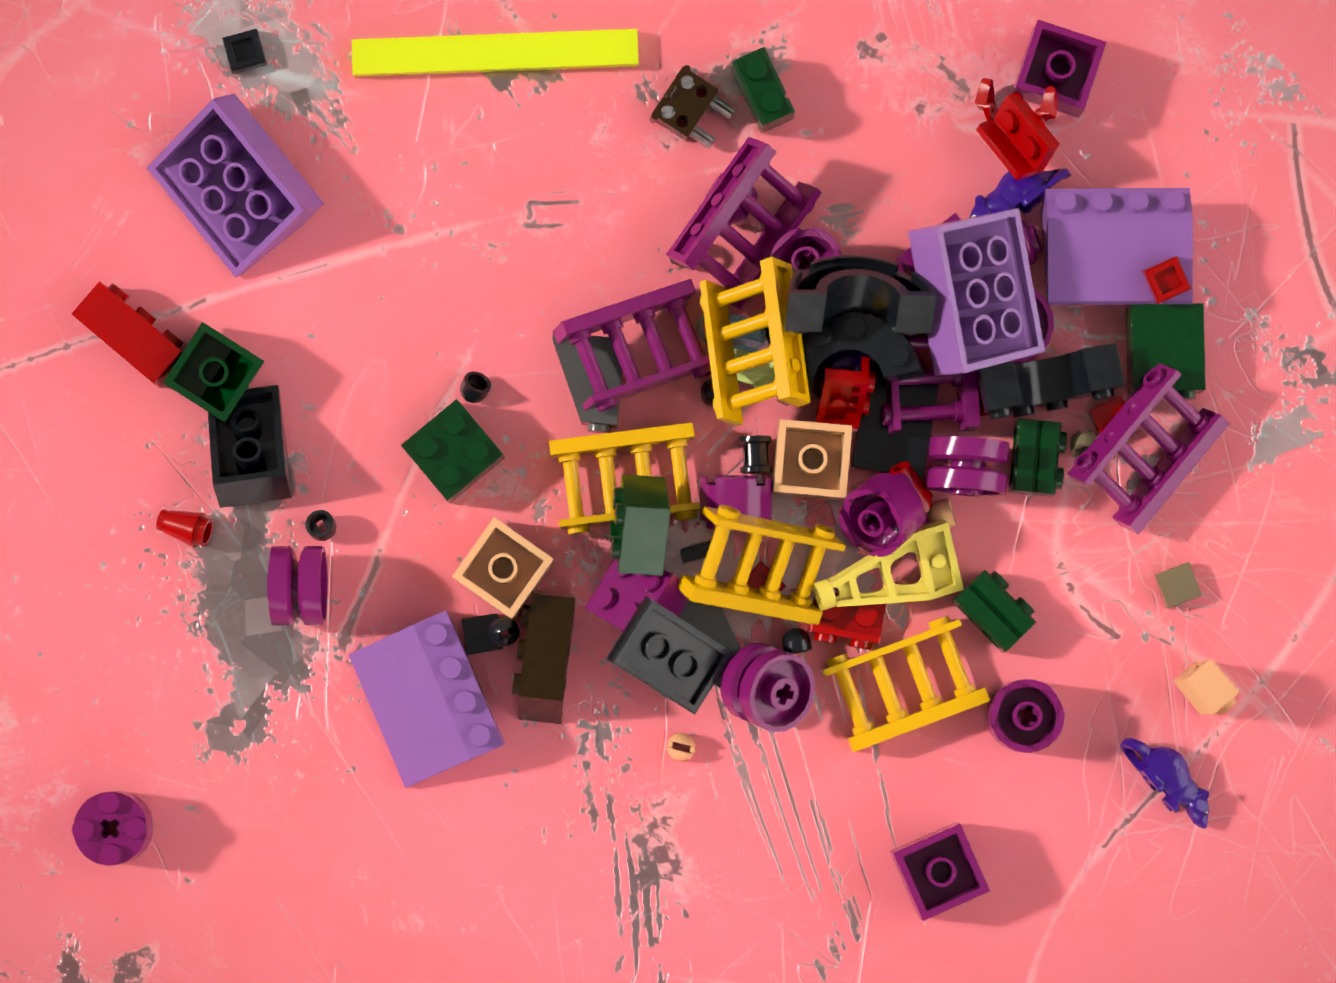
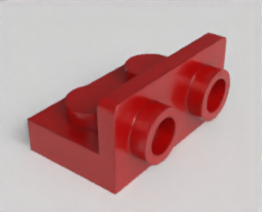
[976,92,1060,180]
[815,356,876,429]
[807,592,886,650]

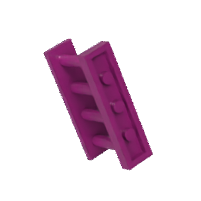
[666,137,822,309]
[552,279,711,412]
[881,334,981,435]
[1067,363,1230,535]

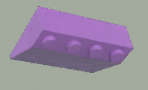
[147,93,324,278]
[1041,188,1193,305]
[908,208,1045,376]
[349,610,506,788]

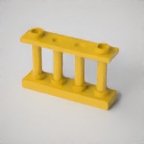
[700,257,811,426]
[549,422,700,535]
[677,505,846,625]
[821,615,990,752]

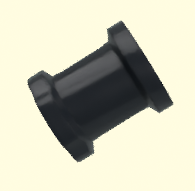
[739,435,772,474]

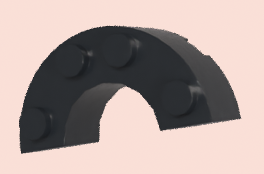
[784,255,937,335]
[777,312,927,406]
[976,343,1125,420]

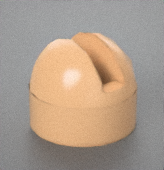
[928,498,956,527]
[667,733,696,762]

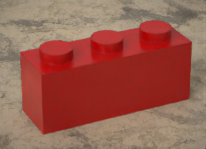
[71,281,184,387]

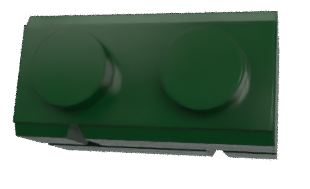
[731,47,795,133]
[1008,418,1067,497]
[952,570,1036,653]

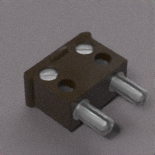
[650,65,735,149]

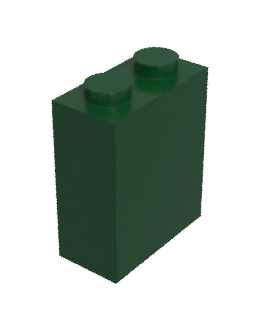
[1126,303,1206,400]

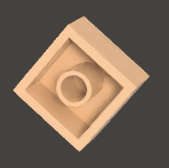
[773,419,852,501]
[452,517,555,620]

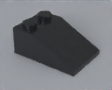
[208,385,292,508]

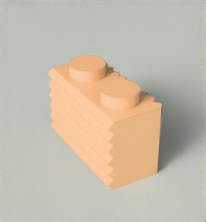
[1173,659,1239,716]

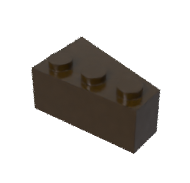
[512,593,575,724]

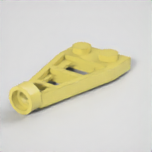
[813,519,964,611]

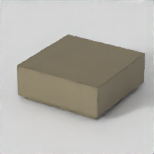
[1154,562,1202,609]

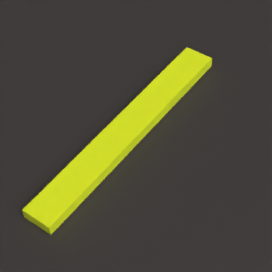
[351,29,639,77]

